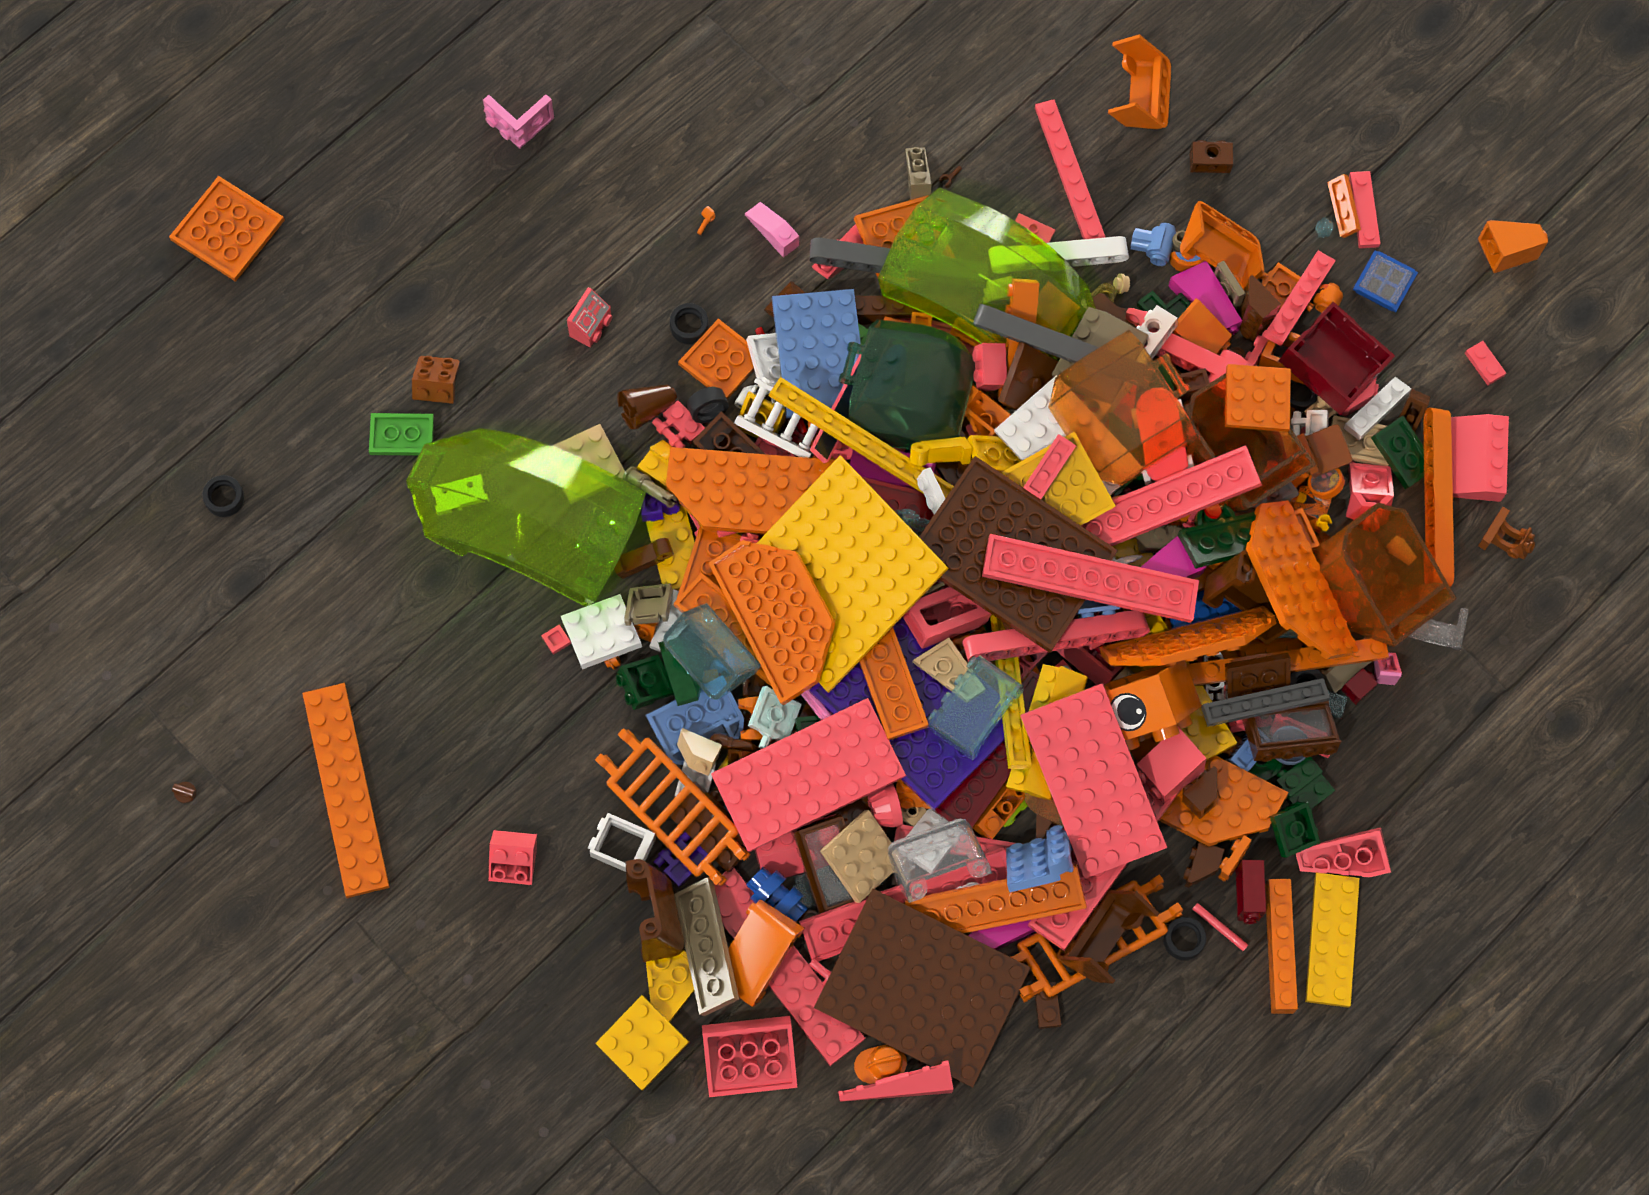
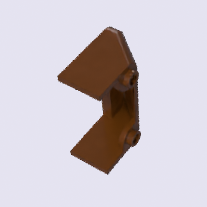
[1057,890,1159,984]

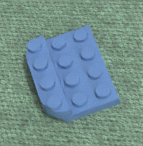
[646,676,744,765]
[1006,825,1074,893]

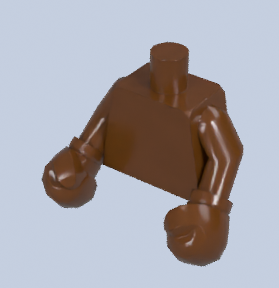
[709,733,760,805]

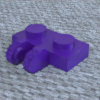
[641,492,680,522]

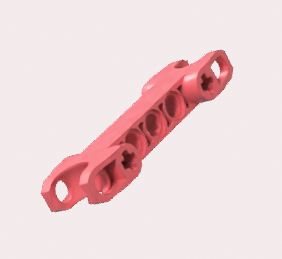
[1125,308,1253,397]

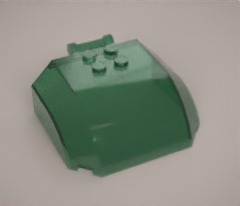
[839,319,975,450]

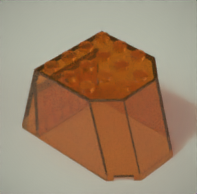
[1185,373,1317,511]
[1316,503,1456,647]

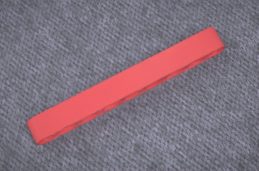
[962,610,1150,664]

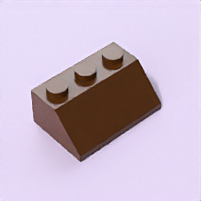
[1239,275,1281,343]

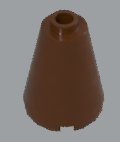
[617,384,677,430]

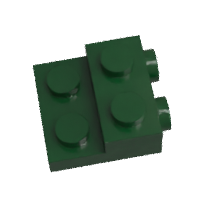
[616,655,674,710]
[1274,757,1335,809]
[1270,802,1320,858]

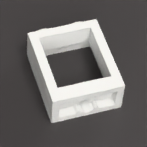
[588,813,656,872]

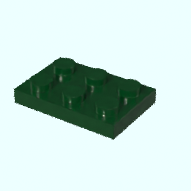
[1371,416,1424,489]

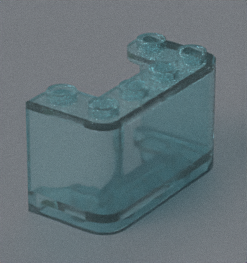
[928,655,1024,761]

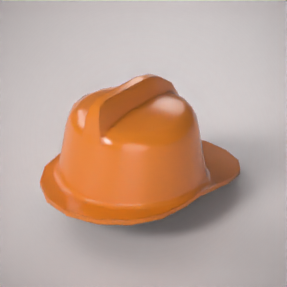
[854,1045,907,1084]

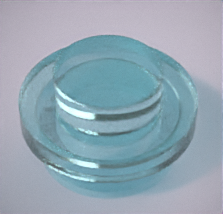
[1316,217,1333,238]

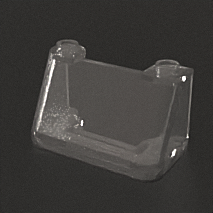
[888,818,992,903]

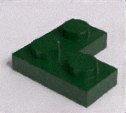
[1136,290,1191,319]

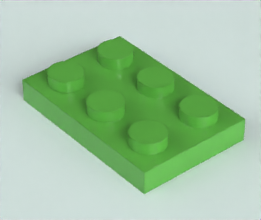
[369,413,434,456]

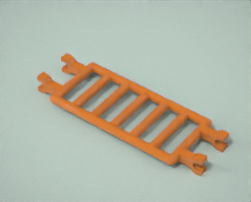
[595,728,751,886]
[1011,874,1183,1003]

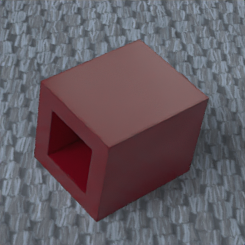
[1341,668,1378,705]

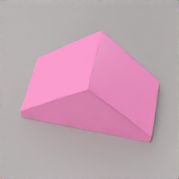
[1374,652,1402,685]

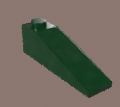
[658,637,708,706]

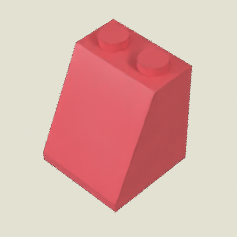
[1136,727,1206,803]

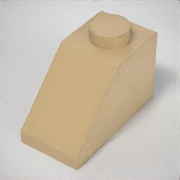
[677,728,722,776]

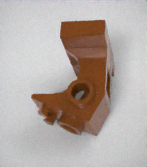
[1478,507,1535,560]

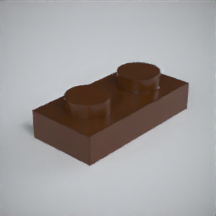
[1034,982,1061,1029]

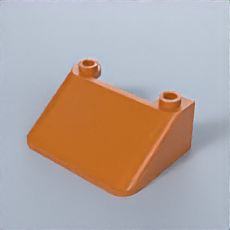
[1180,201,1265,290]

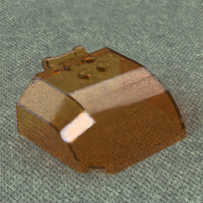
[1048,330,1197,486]

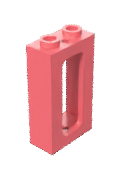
[902,587,991,649]

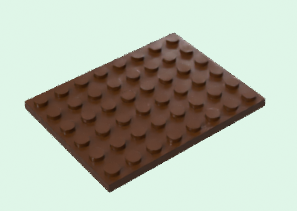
[919,456,1118,653]
[814,888,1031,1088]

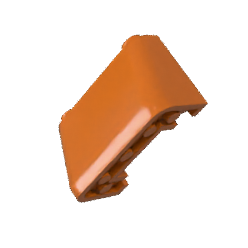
[728,900,805,1007]

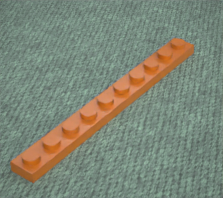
[1187,637,1389,686]

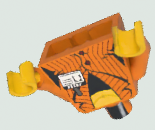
[1289,474,1339,533]

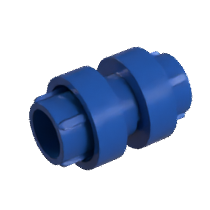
[746,866,808,922]

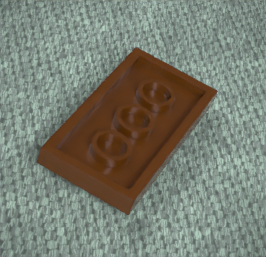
[669,782,747,872]

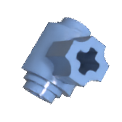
[1131,223,1176,266]

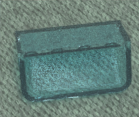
[663,603,761,700]

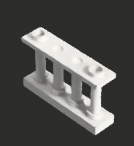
[734,376,818,458]

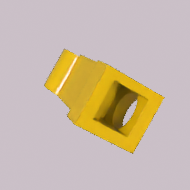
[909,437,972,466]

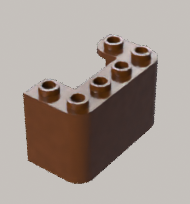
[1203,550,1290,644]

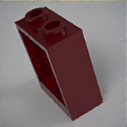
[1235,860,1266,924]

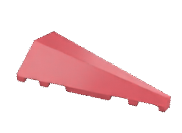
[838,1060,953,1102]

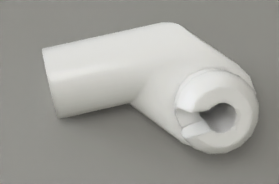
[734,385,760,409]

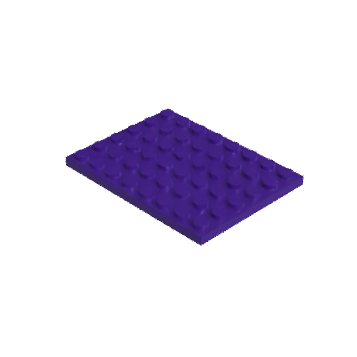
[810,617,1005,811]

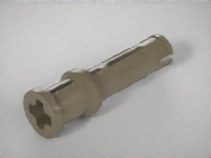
[623,466,677,508]

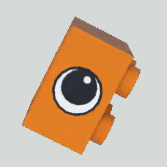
[1104,660,1202,751]

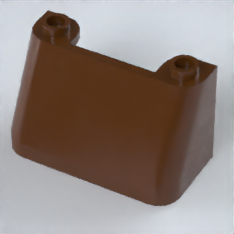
[625,859,684,962]

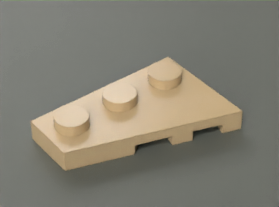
[913,638,986,703]

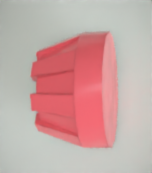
[867,783,903,827]

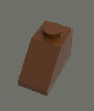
[1398,389,1431,432]

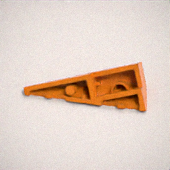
[952,368,1012,437]

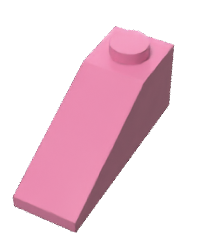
[745,202,799,258]

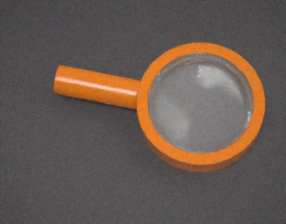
[1308,468,1345,499]

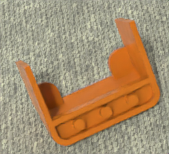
[1108,34,1171,129]

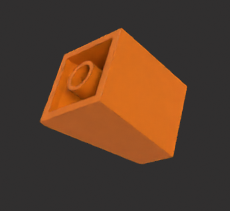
[1478,220,1548,273]
[1172,298,1232,355]

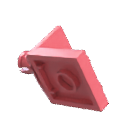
[1346,463,1394,532]

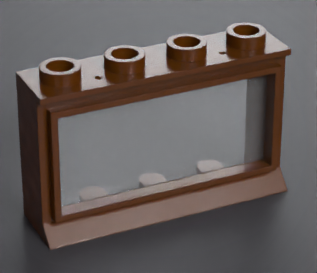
[1242,700,1341,762]
[791,814,854,914]

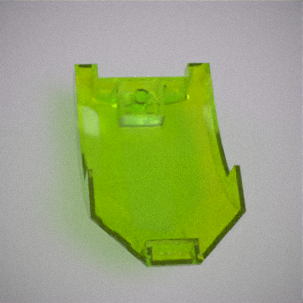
[878,187,1096,362]
[406,428,646,607]

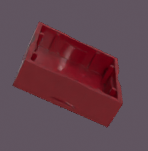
[1278,302,1395,415]

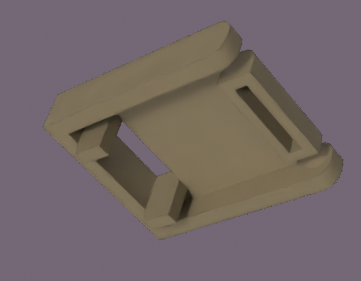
[624,583,673,626]

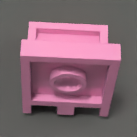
[483,95,554,149]

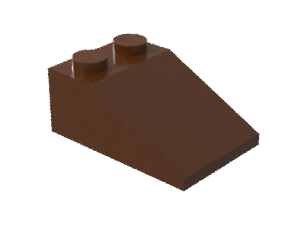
[692,411,765,454]

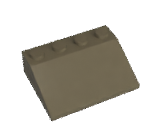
[1052,307,1149,404]

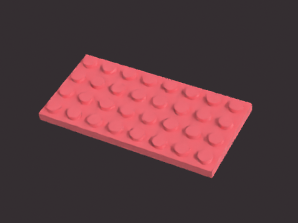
[1020,683,1167,879]
[711,698,906,853]

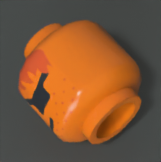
[1313,283,1343,313]

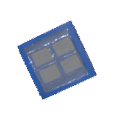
[1353,250,1418,312]

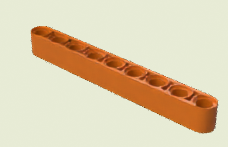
[1423,408,1454,588]

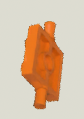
[1259,262,1315,312]

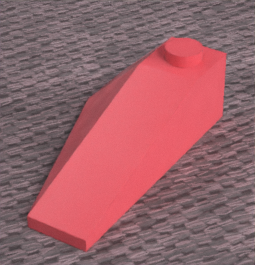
[1296,827,1391,877]

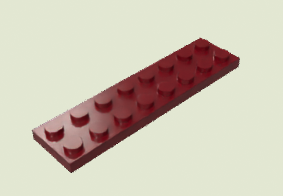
[932,671,1040,835]

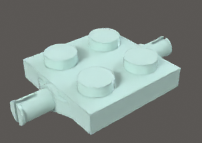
[748,686,801,749]

